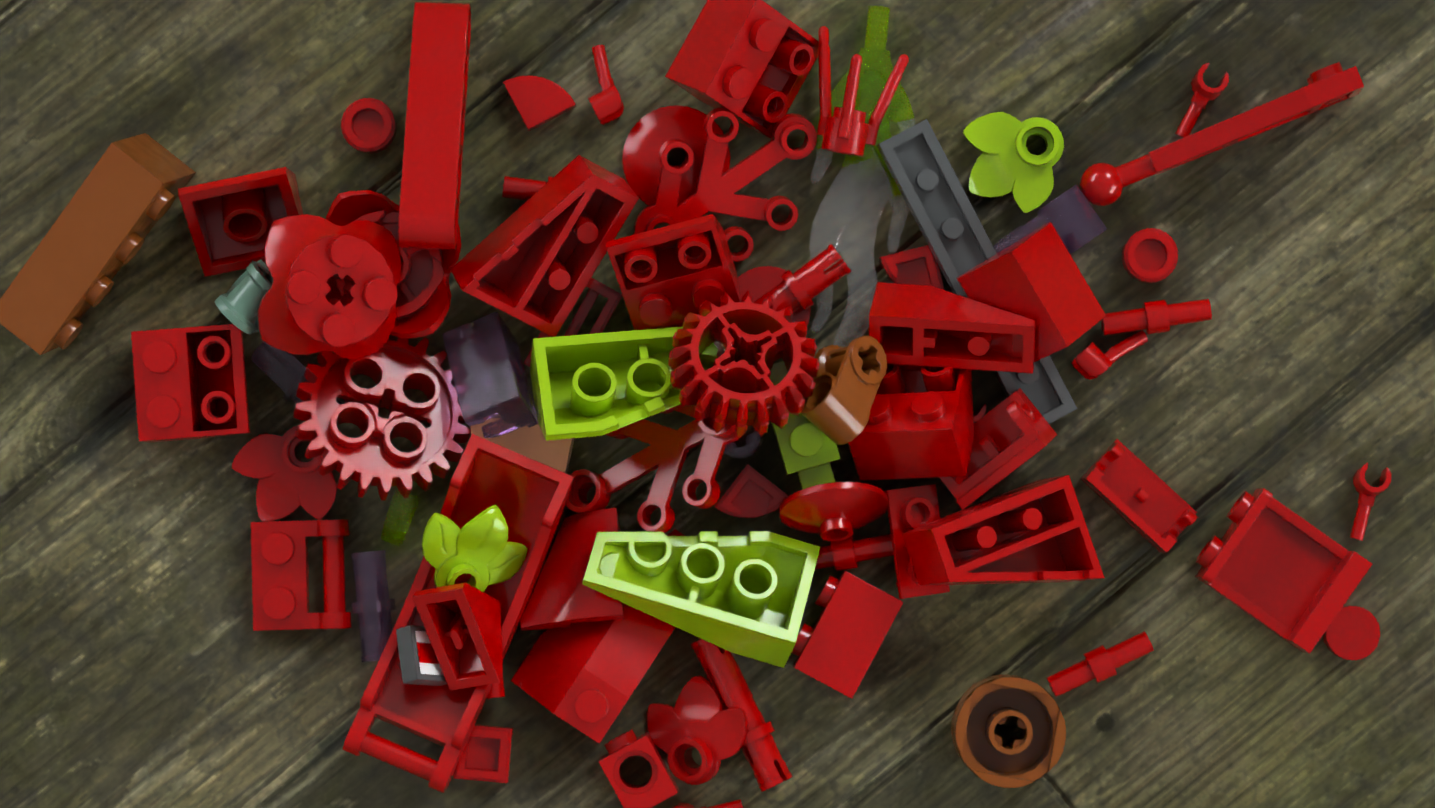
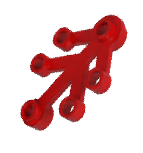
[634,108,817,262]
[565,404,748,533]

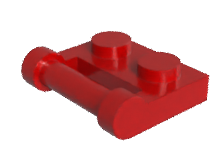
[251,519,352,631]

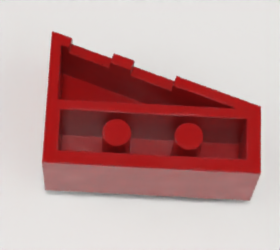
[450,155,639,337]
[902,475,1105,586]

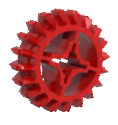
[668,291,819,438]

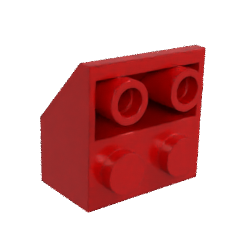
[665,0,819,139]
[606,214,741,330]
[131,324,250,443]
[848,364,974,480]

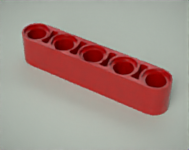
[398,2,471,250]

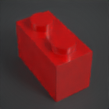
[791,570,904,699]

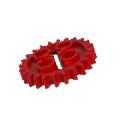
[293,337,473,501]

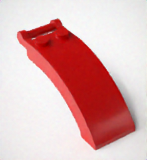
[342,434,574,793]

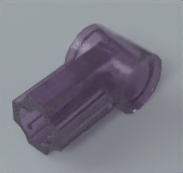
[993,185,1107,254]

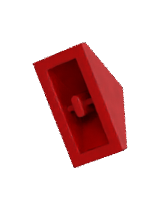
[412,582,503,691]

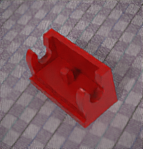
[939,388,1057,510]
[1080,439,1198,553]

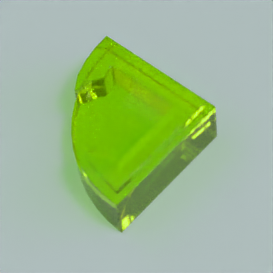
[381,489,420,546]

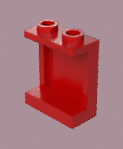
[1195,488,1373,654]

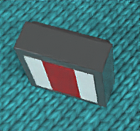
[396,625,447,686]

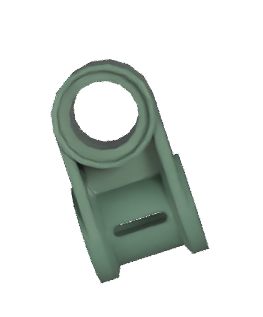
[214,260,273,335]

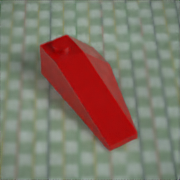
[511,529,685,744]

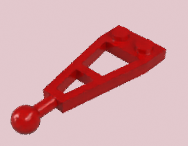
[1080,62,1364,206]

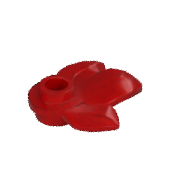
[232,425,337,521]
[647,675,748,785]

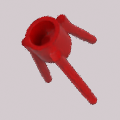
[817,26,909,157]

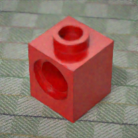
[598,729,679,808]

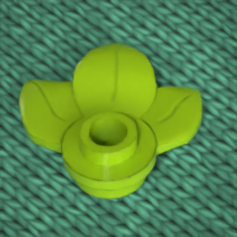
[963,112,1064,213]
[422,505,527,592]

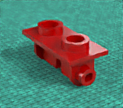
[885,484,950,599]

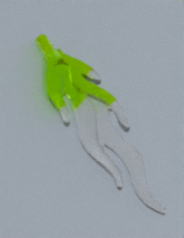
[809,6,915,347]

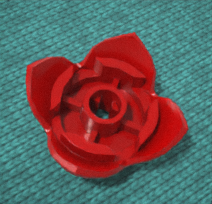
[325,190,462,339]
[258,214,401,359]

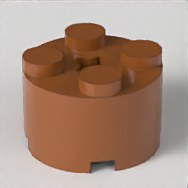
[951,674,1066,788]

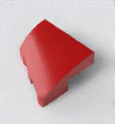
[520,508,624,631]

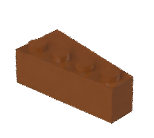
[0,133,196,355]

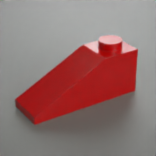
[869,282,1035,374]

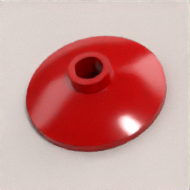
[622,105,730,206]
[779,482,889,541]

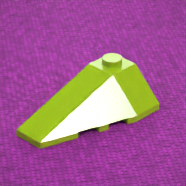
[530,326,718,441]
[582,531,820,668]

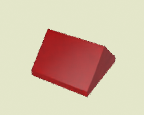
[178,167,303,277]
[956,222,1106,362]

